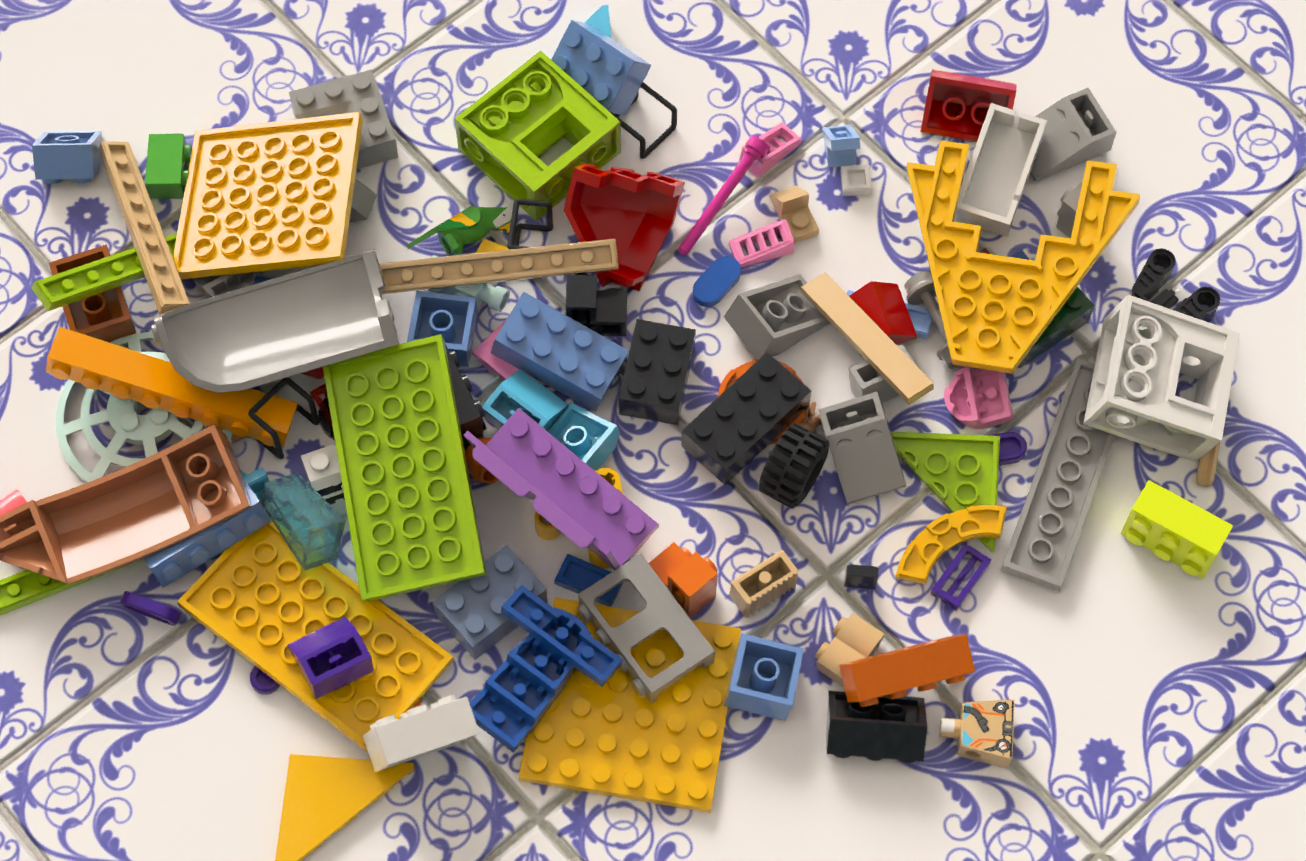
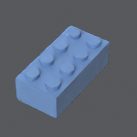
[490,292,629,412]

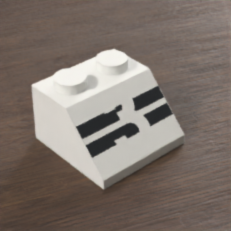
[301,444,347,523]

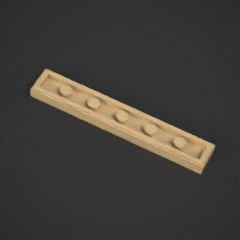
[801,272,934,405]

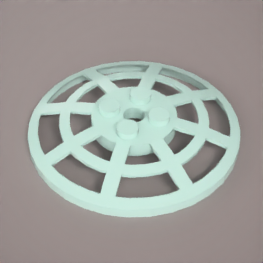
[56,332,233,483]

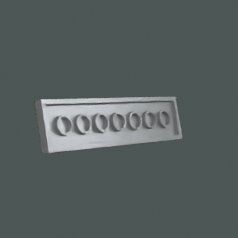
[1001,358,1115,591]

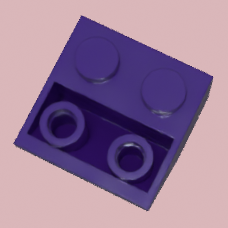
[287,617,374,699]

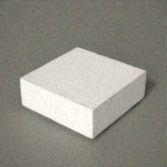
[840,165,872,196]

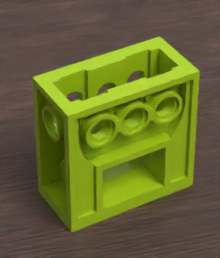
[455,50,621,221]

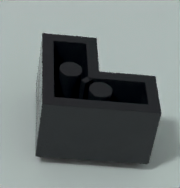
[566,273,627,336]

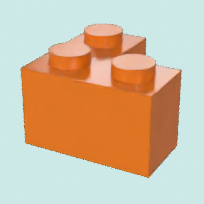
[649,542,718,618]

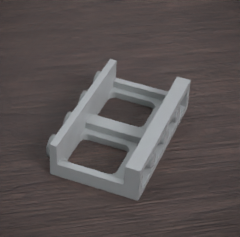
[577,553,715,704]

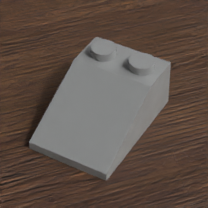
[724,274,830,360]

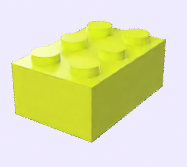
[1120,480,1233,579]

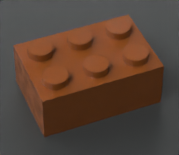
[49,244,137,343]

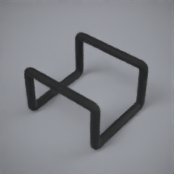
[610,82,678,159]
[507,199,553,250]
[248,377,319,459]

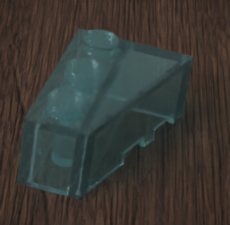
[261,473,346,571]

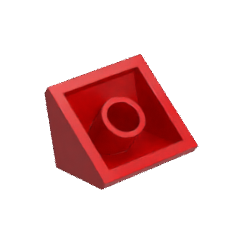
[849,281,917,356]

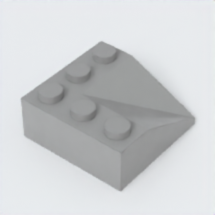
[288,69,399,169]

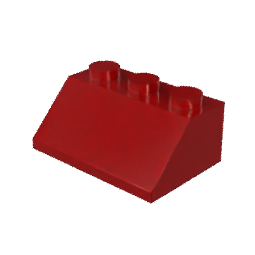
[920,69,1017,142]

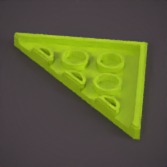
[891,432,1000,552]

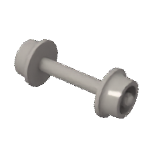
[904,271,961,369]

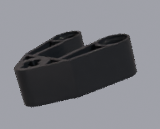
[1130,248,1221,322]

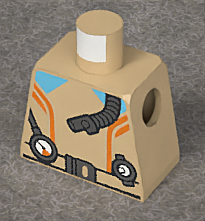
[939,699,1015,768]

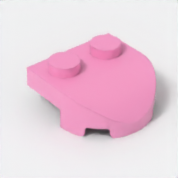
[944,366,1014,429]

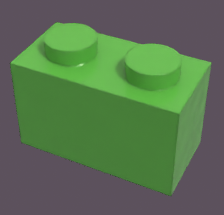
[145,133,192,199]

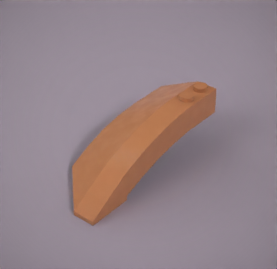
[0,425,251,584]

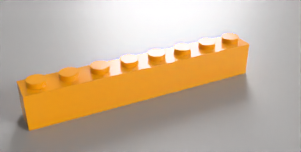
[46,327,298,448]

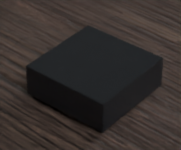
[844,564,878,589]

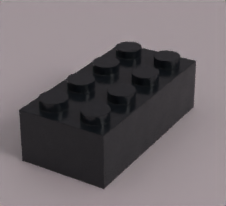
[681,352,811,485]

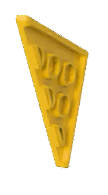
[275,754,415,861]

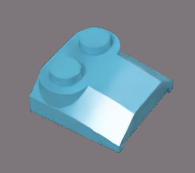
[548,402,620,471]

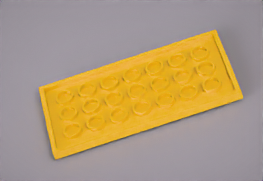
[177,518,454,754]

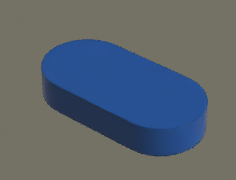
[693,256,741,307]

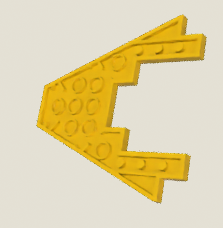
[906,141,1140,374]

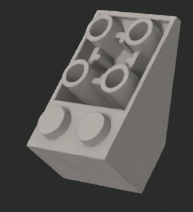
[1017,88,1117,181]
[818,391,906,504]

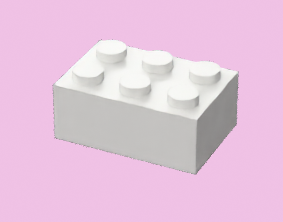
[362,694,480,772]

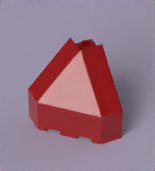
[564,163,685,291]

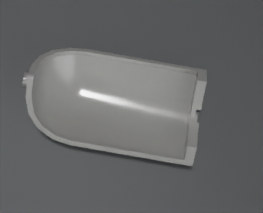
[151,249,399,393]

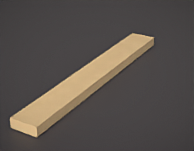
[99,142,190,314]
[379,239,619,294]

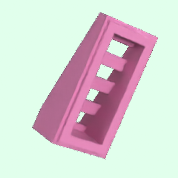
[739,123,802,178]
[729,219,795,267]

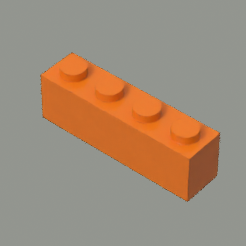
[839,634,975,707]

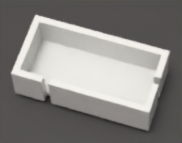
[954,103,1047,237]

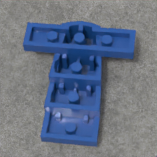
[470,585,623,753]

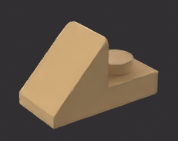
[769,185,819,243]

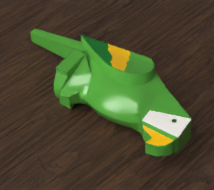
[406,206,512,255]

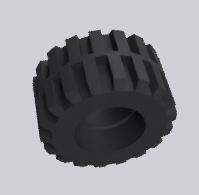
[759,423,829,509]

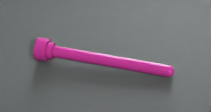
[678,135,770,255]

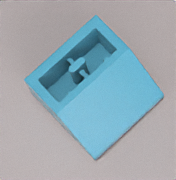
[482,369,568,432]

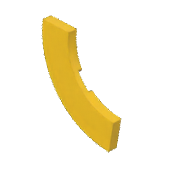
[896,505,1007,585]

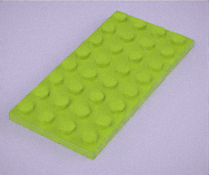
[323,334,487,602]

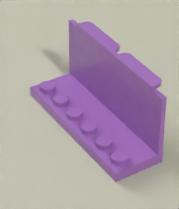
[464,408,659,570]

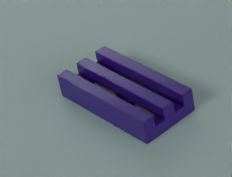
[930,543,992,611]

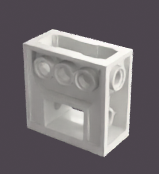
[1083,294,1240,462]

